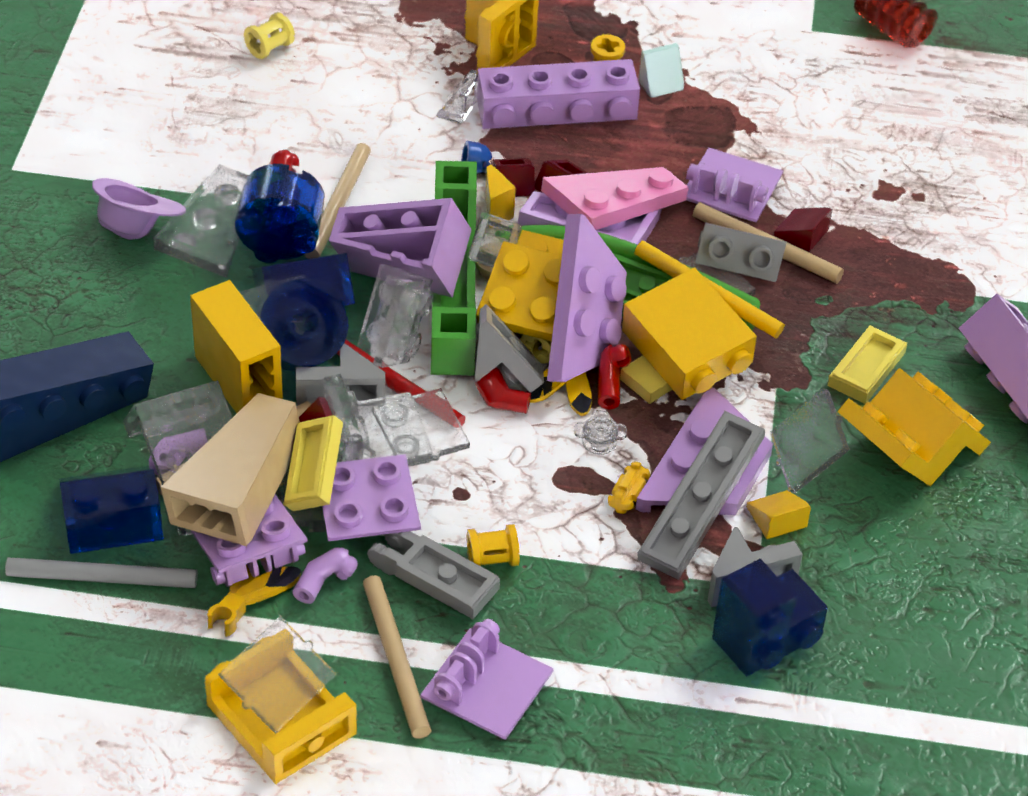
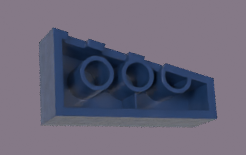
[0,331,154,462]

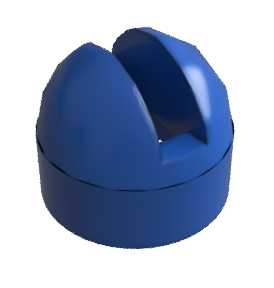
[461,141,492,174]

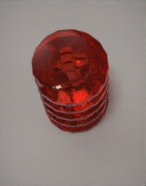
[853,0,938,48]

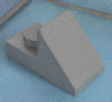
[474,304,544,392]
[296,342,385,410]
[708,526,802,607]

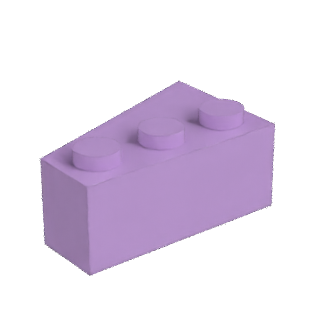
[329,198,472,297]

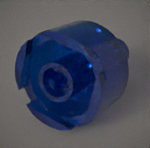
[235,164,325,263]
[256,278,349,372]

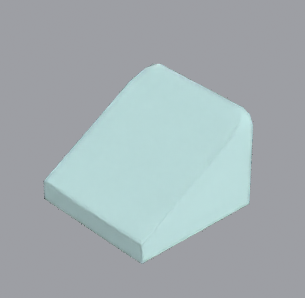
[639,43,684,97]

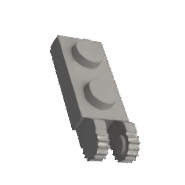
[367,531,500,619]

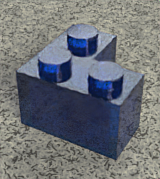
[712,558,828,677]

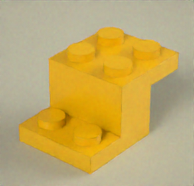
[464,0,539,73]
[476,230,564,342]
[837,368,991,487]

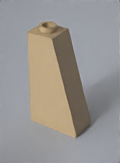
[161,393,299,546]

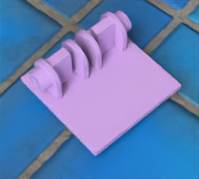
[686,147,783,223]
[322,454,421,541]
[191,494,308,587]
[420,619,554,740]

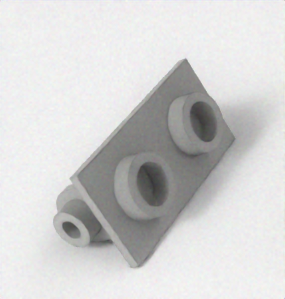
[695,222,787,282]

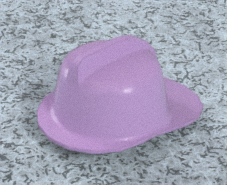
[92,178,186,240]

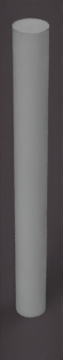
[5,557,198,588]

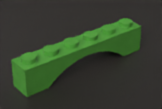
[431,161,477,376]

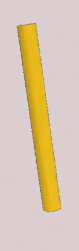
[634,240,785,339]

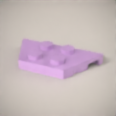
[547,214,627,382]
[636,387,773,515]

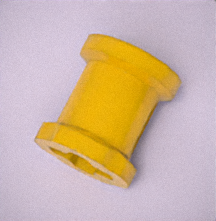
[590,34,625,61]
[466,524,520,566]

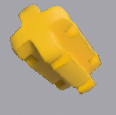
[608,461,650,514]

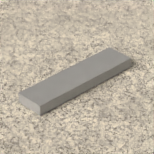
[637,411,765,580]

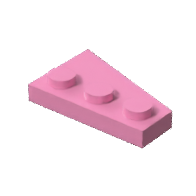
[541,167,689,230]

